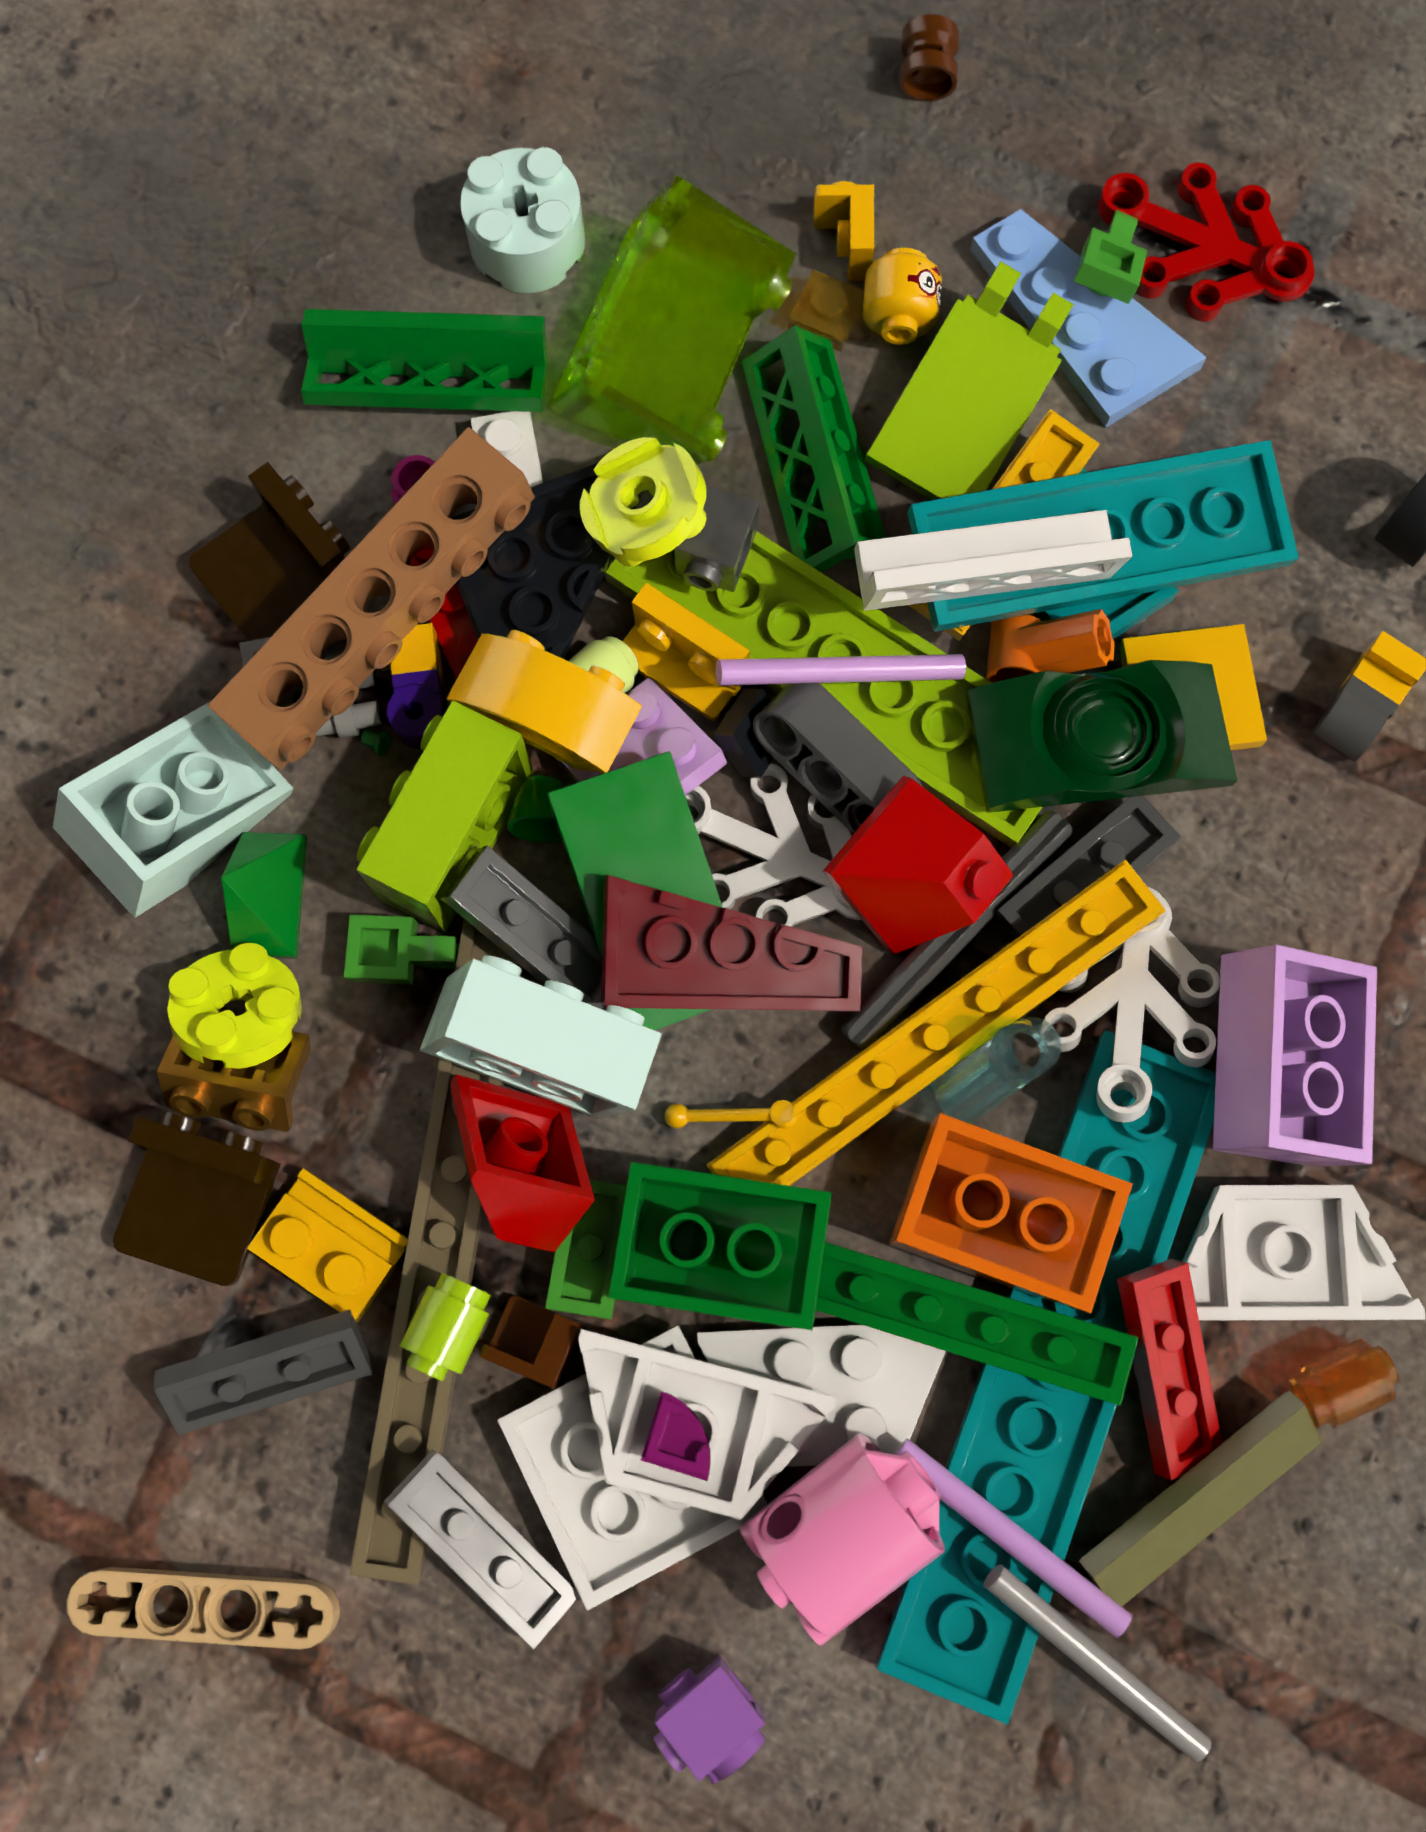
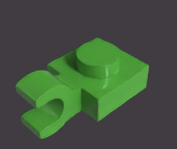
[1074,210,1147,304]
[344,915,460,984]

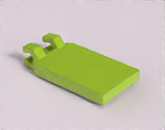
[864,261,1074,500]

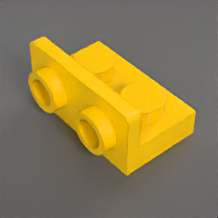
[622,582,750,721]

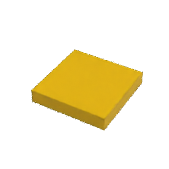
[1119,624,1267,751]

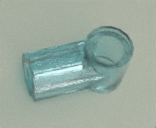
[930,1017,1061,1124]

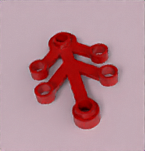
[1098,162,1315,322]

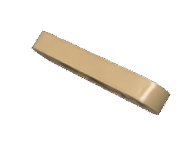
[67,1567,340,1649]

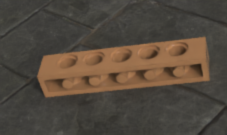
[207,426,535,770]

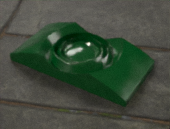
[966,660,1237,813]

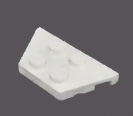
[1182,1185,1426,1321]
[697,1325,946,1467]
[578,1329,837,1520]

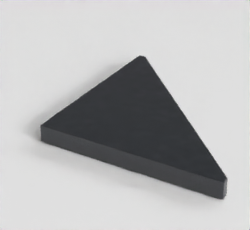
[452,462,644,659]

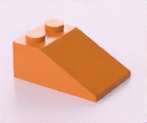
[888,1113,1133,1314]

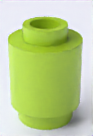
[399,1273,491,1381]

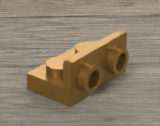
[157,1031,311,1132]

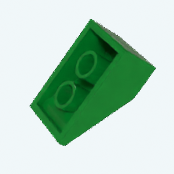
[608,1162,832,1331]

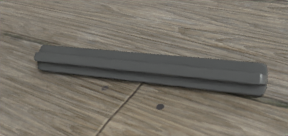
[841,810,1073,1051]

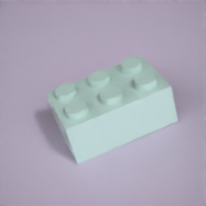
[419,955,662,1119]

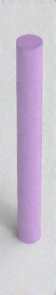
[716,654,966,686]
[895,1438,1132,1638]

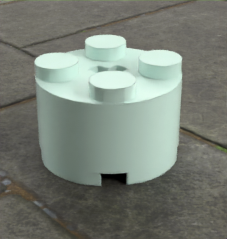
[461,147,585,293]

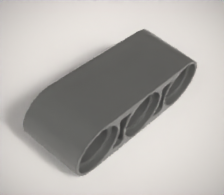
[753,683,923,834]

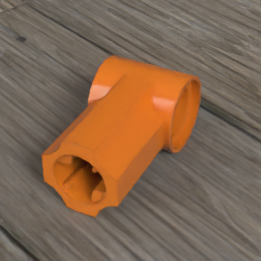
[986,609,1115,683]

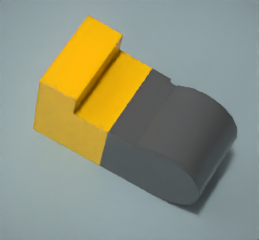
[1312,631,1426,762]

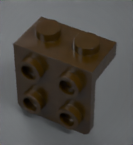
[188,462,351,641]
[113,1111,281,1286]

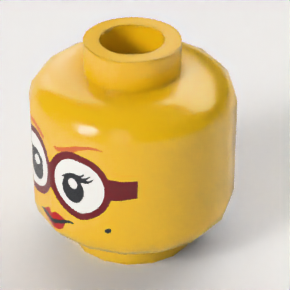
[862,247,942,345]

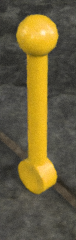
[664,1100,798,1129]

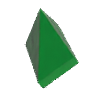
[221,832,308,959]

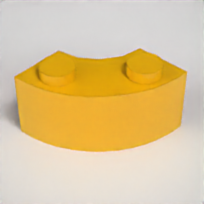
[446,630,642,773]

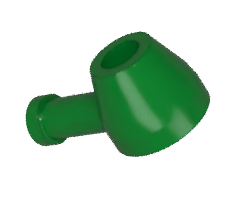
[507,775,563,843]

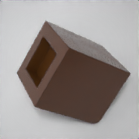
[479,1296,584,1388]

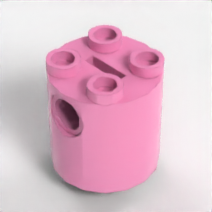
[739,1433,945,1646]

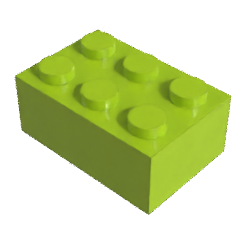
[356,700,534,933]

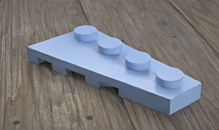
[970,209,1207,428]

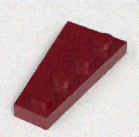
[601,875,862,1011]

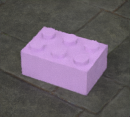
[1213,945,1377,1167]

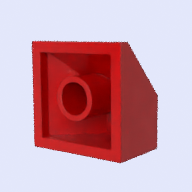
[823,775,1014,954]
[450,1074,595,1253]

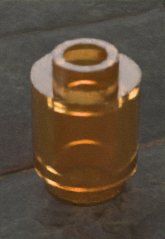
[1289,1338,1399,1429]

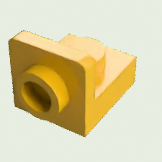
[814,181,874,281]

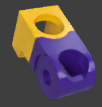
[381,623,447,749]

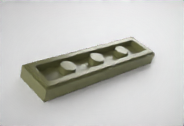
[1079,1390,1322,1606]

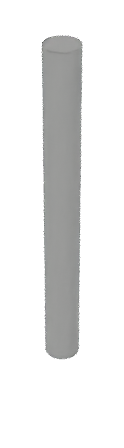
[984,1564,1212,1762]

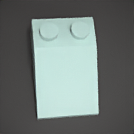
[53,701,293,918]

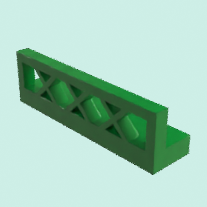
[301,309,548,412]
[741,325,886,572]

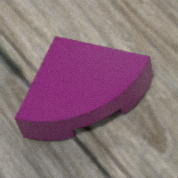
[641,1391,711,1481]

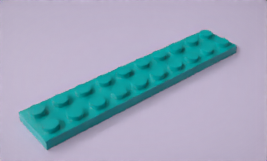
[875,1030,1216,1725]

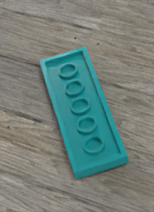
[907,440,1299,632]

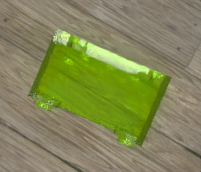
[548,174,796,466]

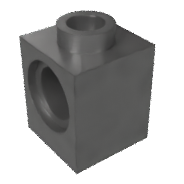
[674,484,759,593]

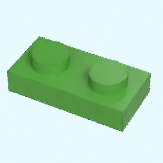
[545,1179,627,1320]

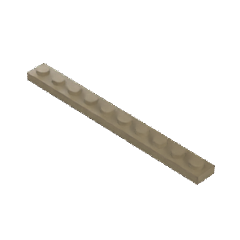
[350,919,524,1585]

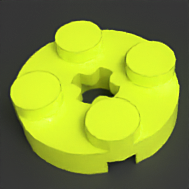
[580,437,707,566]
[167,943,302,1069]

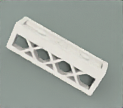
[854,510,1132,611]

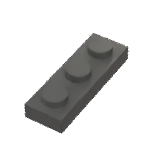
[994,796,1181,939]
[441,845,603,1009]
[154,1309,372,1436]

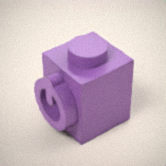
[653,1655,766,1785]

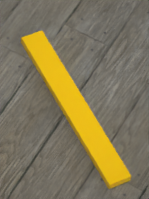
[707,859,1166,1186]

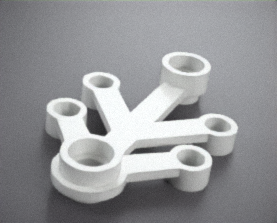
[685,763,862,927]
[1042,887,1220,1122]

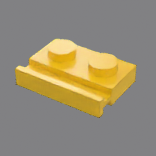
[247,1168,408,1322]

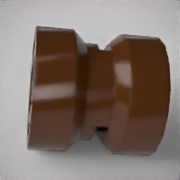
[900,14,959,102]

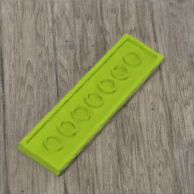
[605,531,1043,848]

